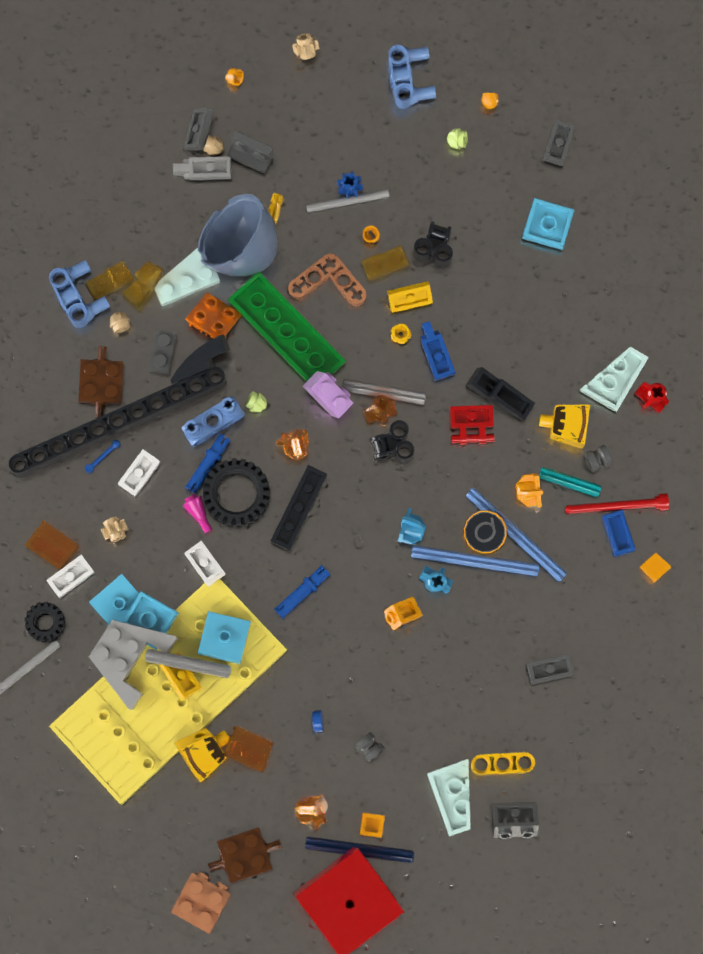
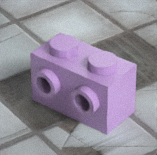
[303,371,353,418]

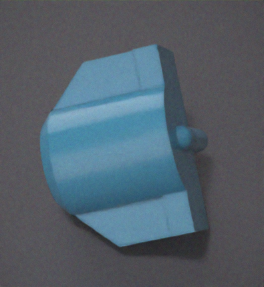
[398,508,426,544]
[419,565,454,594]

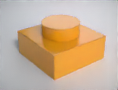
[360,813,384,838]

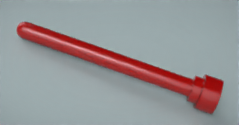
[565,493,669,514]

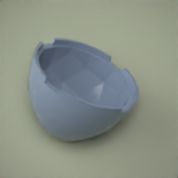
[198,194,278,276]

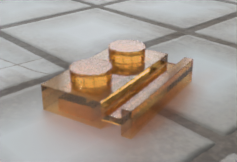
[25,520,79,570]
[223,726,274,772]

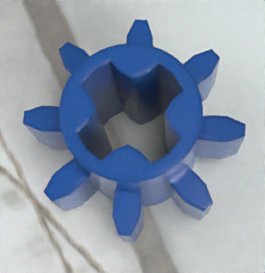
[337,171,363,199]

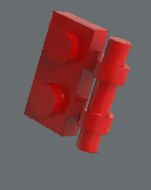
[450,405,494,445]

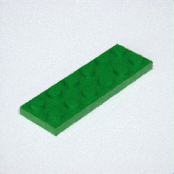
[228,272,346,382]

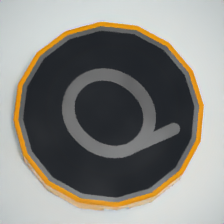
[464,510,507,553]

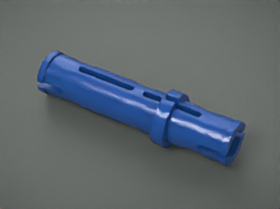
[185,433,231,494]
[274,565,331,619]

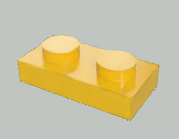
[387,281,433,313]
[159,651,202,701]

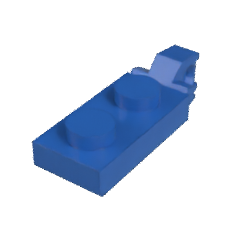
[420,321,456,381]

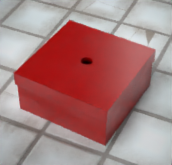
[294,847,404,954]

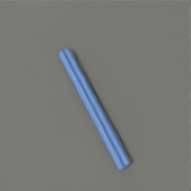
[466,488,567,582]
[411,545,539,576]

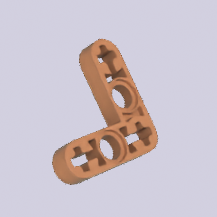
[288,254,366,306]

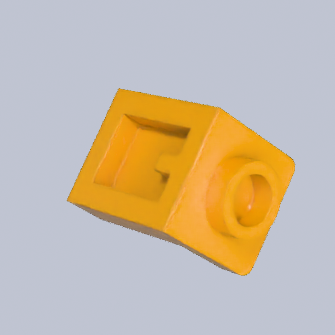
[384,597,423,630]

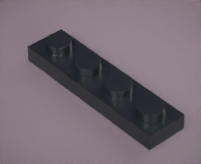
[270,465,327,552]

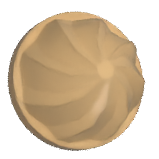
[203,135,224,156]
[109,312,130,333]

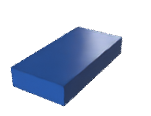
[602,509,636,557]

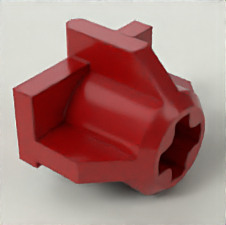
[634,382,670,413]

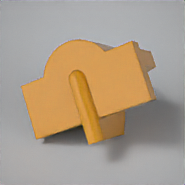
[516,473,543,507]

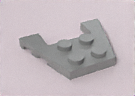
[89,620,178,710]

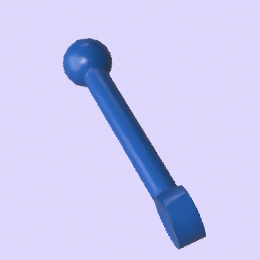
[85,440,120,473]

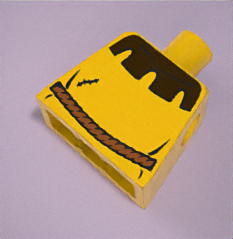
[539,404,590,449]
[174,728,231,782]

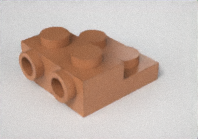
[171,871,231,934]

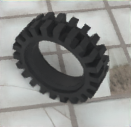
[203,458,270,527]

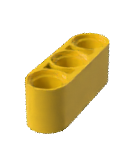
[470,752,535,776]

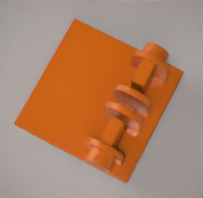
[185,292,242,339]

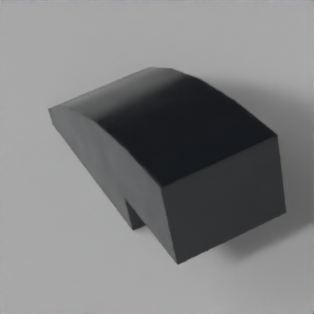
[170,334,231,384]
[466,367,535,421]

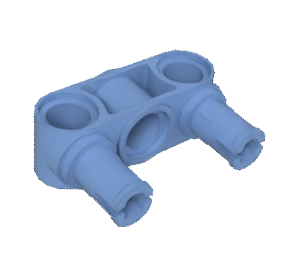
[388,45,436,109]
[49,260,110,328]
[181,396,245,447]

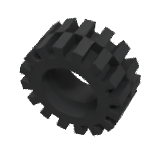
[24,601,65,642]

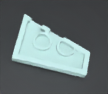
[153,248,220,306]
[580,347,649,412]
[427,759,470,837]

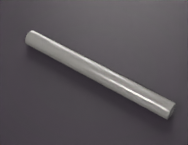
[306,189,389,213]
[0,640,61,694]

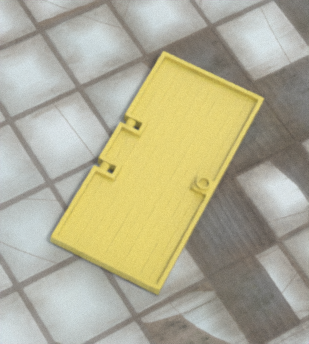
[49,579,287,805]

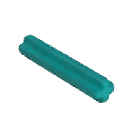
[539,467,602,497]

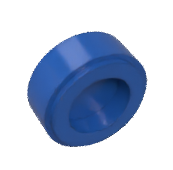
[312,710,324,733]

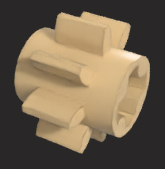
[292,33,320,59]
[101,516,129,543]

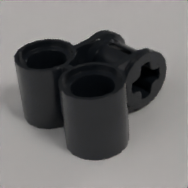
[413,221,453,268]
[369,420,414,463]

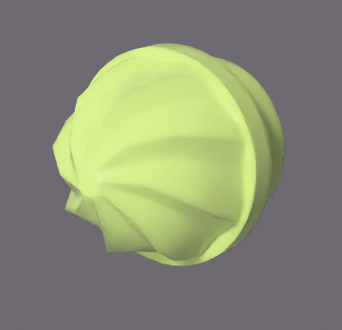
[447,128,468,149]
[245,391,267,412]

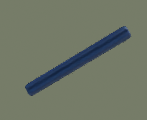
[305,837,414,863]

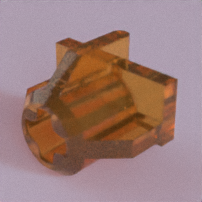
[363,395,398,425]
[276,429,309,460]
[295,795,328,830]

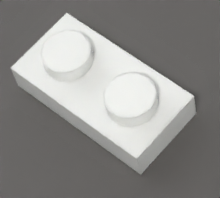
[118,449,161,497]
[184,541,225,587]
[46,555,95,598]

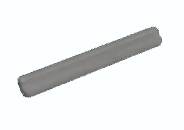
[342,379,426,405]
[145,649,231,678]

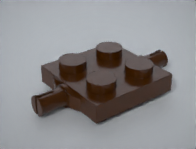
[78,346,123,418]
[208,827,282,884]

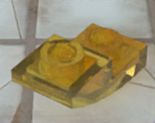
[361,245,410,280]
[85,261,134,301]
[122,261,164,307]

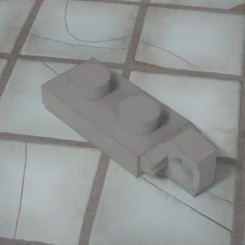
[173,157,231,180]

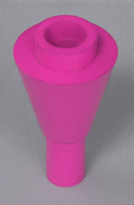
[182,494,212,533]

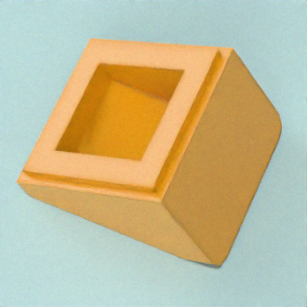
[640,553,671,583]

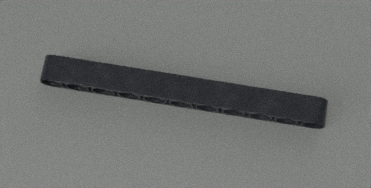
[8,367,226,477]

